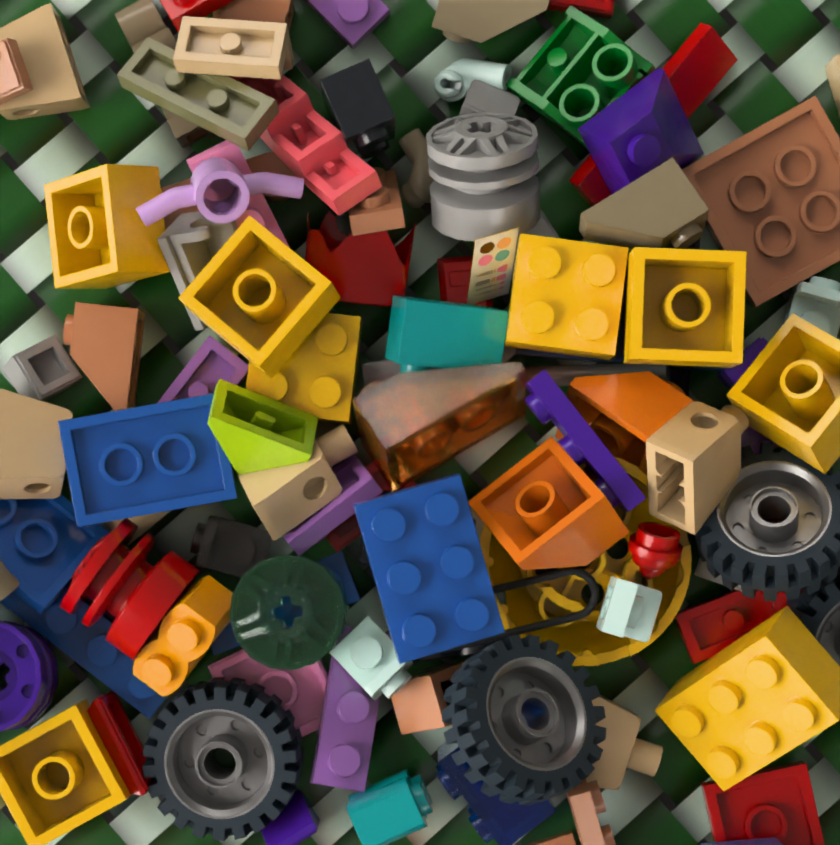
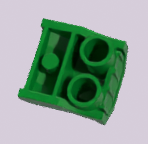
[506,5,656,151]

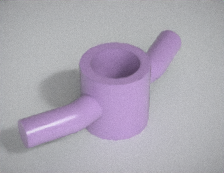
[136,157,304,227]

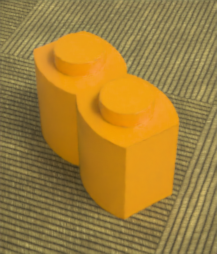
[133,575,239,697]

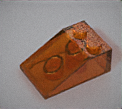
[352,361,526,492]

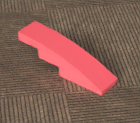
[229,74,382,216]

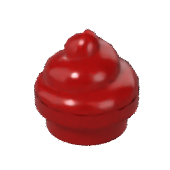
[628,522,683,580]

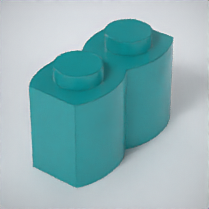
[346,769,433,845]

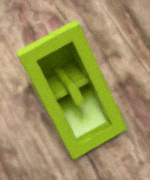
[207,379,318,475]

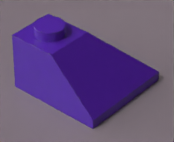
[578,68,704,195]

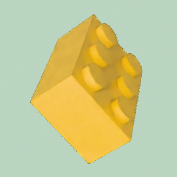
[654,606,840,791]

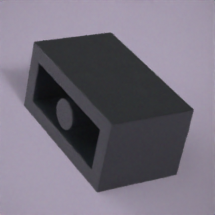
[320,59,395,159]

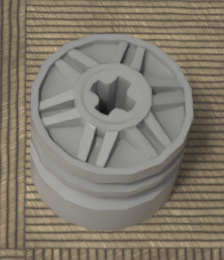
[426,112,541,242]

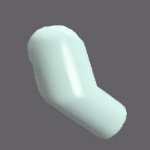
[434,58,512,102]

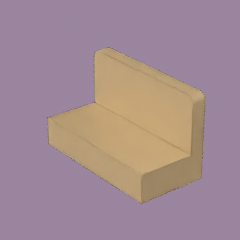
[173,16,294,80]

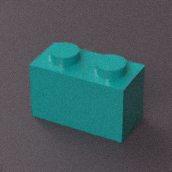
[385,295,509,382]

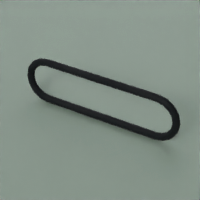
[439,567,599,653]

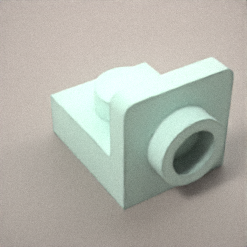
[783,276,840,338]
[596,576,663,642]
[329,616,413,700]

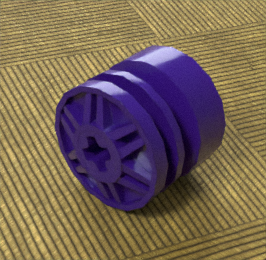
[0,620,59,732]

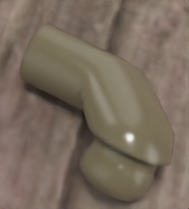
[398,128,434,208]

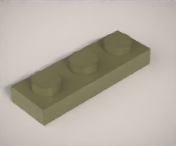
[117,37,279,151]

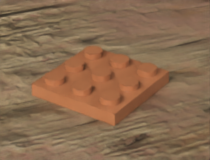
[682,95,840,309]

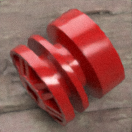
[60,518,200,660]

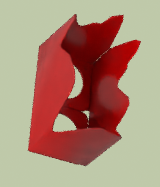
[305,211,416,307]

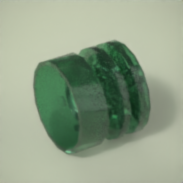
[230,555,349,670]

